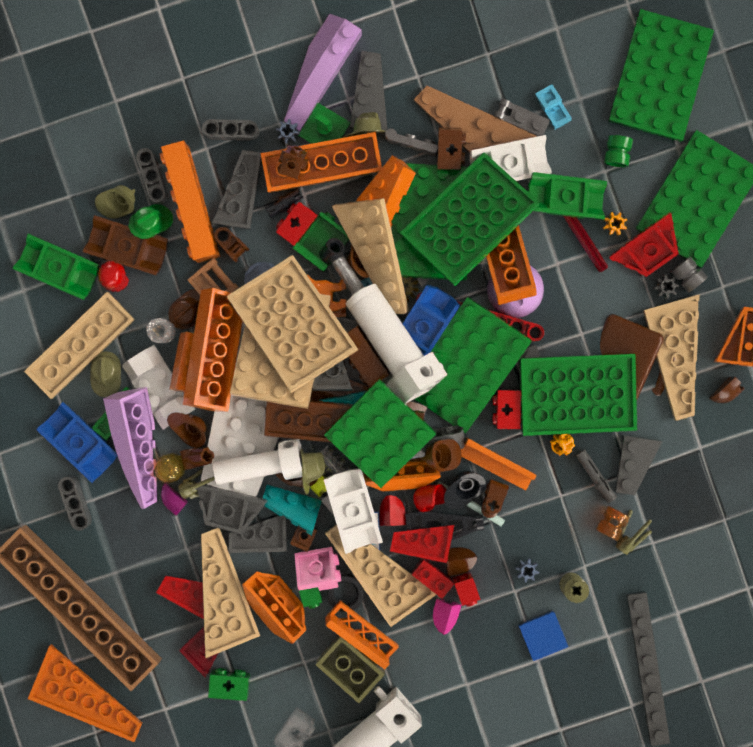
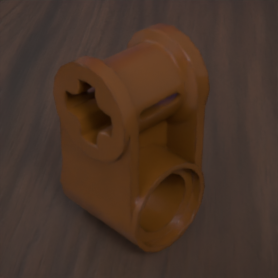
[214,227,250,263]
[481,479,509,518]

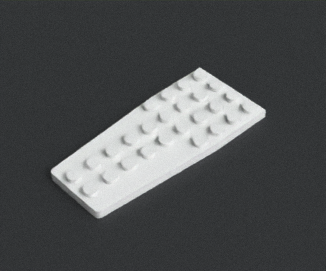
[201,321,280,497]

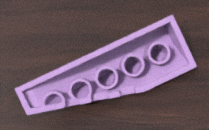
[284,14,362,131]
[103,387,157,509]

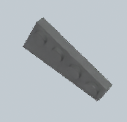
[350,51,388,133]
[212,150,261,230]

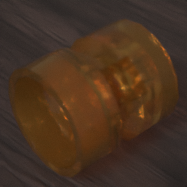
[596,506,631,541]

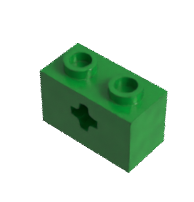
[208,668,250,701]

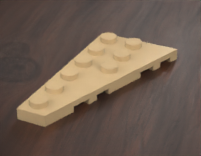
[325,524,436,627]

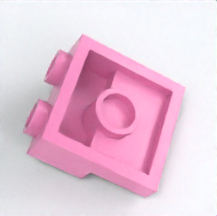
[294,547,341,591]

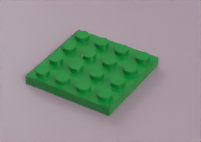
[324,379,436,488]

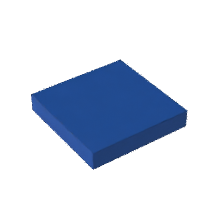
[518,611,569,661]

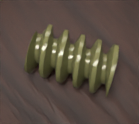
[559,572,589,603]

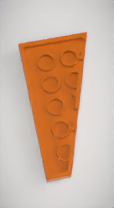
[28,644,143,742]

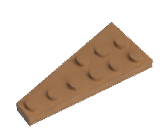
[414,86,537,153]

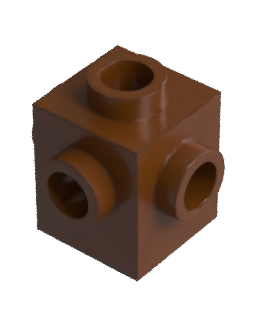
[279,145,308,180]

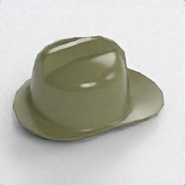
[343,112,386,138]
[95,185,135,219]
[90,351,121,397]
[301,449,325,494]

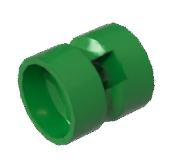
[604,135,633,167]

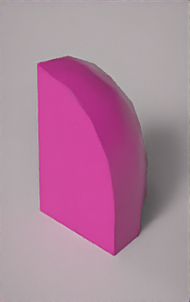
[433,599,462,635]

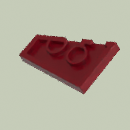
[179,626,218,678]

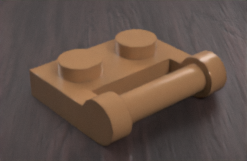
[188,258,239,294]

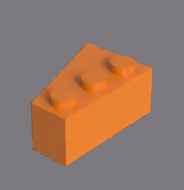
[356,155,416,227]
[714,307,753,367]
[169,332,194,392]

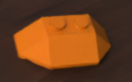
[362,457,441,492]
[242,572,306,644]

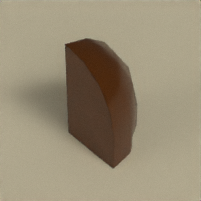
[709,376,745,404]
[446,547,477,576]

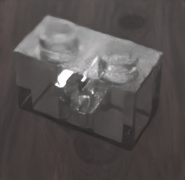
[273,707,316,747]

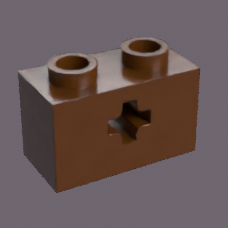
[437,127,466,169]

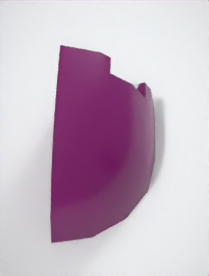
[161,482,188,516]

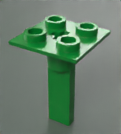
[298,103,351,144]

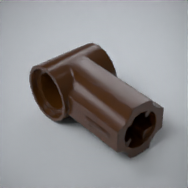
[180,448,214,470]

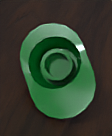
[129,204,173,239]

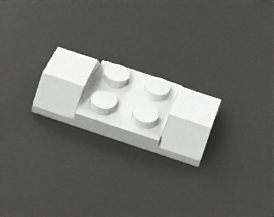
[469,135,552,181]
[122,345,195,430]
[324,468,383,554]

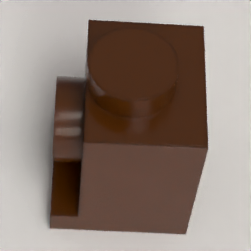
[290,524,318,552]

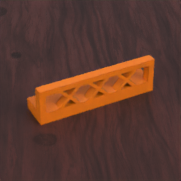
[461,438,537,491]
[325,601,399,670]

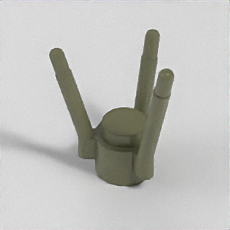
[178,468,215,499]
[615,510,652,555]

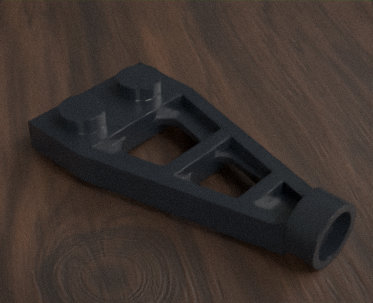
[405,511,485,541]

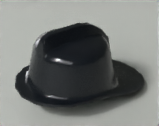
[444,471,486,509]

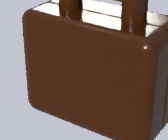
[600,314,675,400]

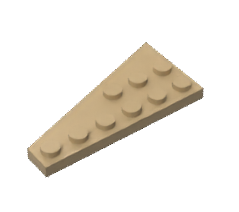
[332,198,409,314]
[643,294,700,421]
[201,528,260,658]

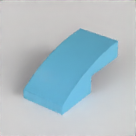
[535,84,572,130]

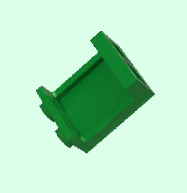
[293,212,349,273]

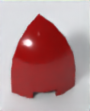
[379,495,406,526]

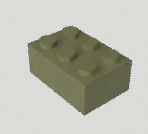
[316,635,385,703]

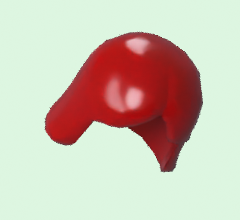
[98,261,129,292]
[413,484,446,512]

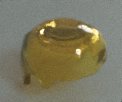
[154,453,185,483]

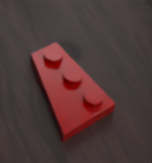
[390,525,454,563]
[156,576,204,619]

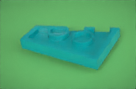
[263,485,322,536]

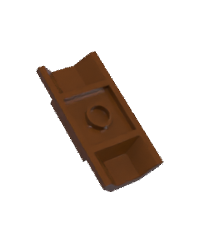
[83,215,168,276]

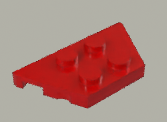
[609,212,678,277]

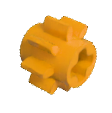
[603,212,627,236]
[550,434,575,456]

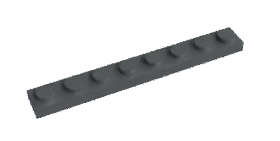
[626,592,670,746]

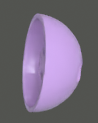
[487,265,544,318]

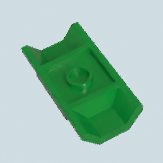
[528,172,607,220]
[13,234,99,300]

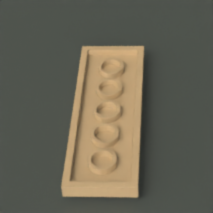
[24,292,135,399]

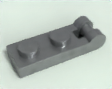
[493,98,550,136]
[385,128,438,156]

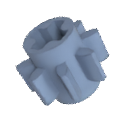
[276,119,300,144]
[515,558,540,583]

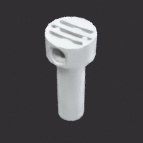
[213,439,302,485]

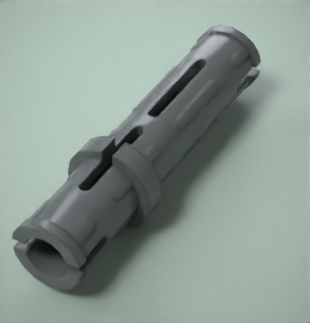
[575,449,617,503]

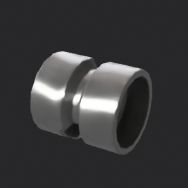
[671,256,708,293]

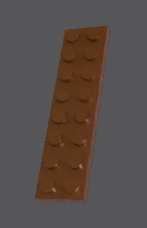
[264,400,424,442]

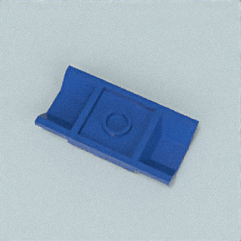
[403,285,460,356]
[36,402,118,483]

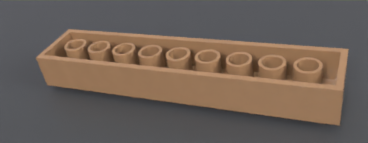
[0,525,162,691]

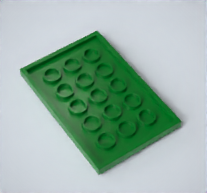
[608,9,714,142]
[635,130,753,268]
[400,152,540,286]
[392,163,468,281]
[415,297,532,434]
[520,354,637,436]

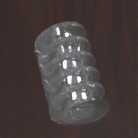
[146,318,176,344]
[320,443,351,476]

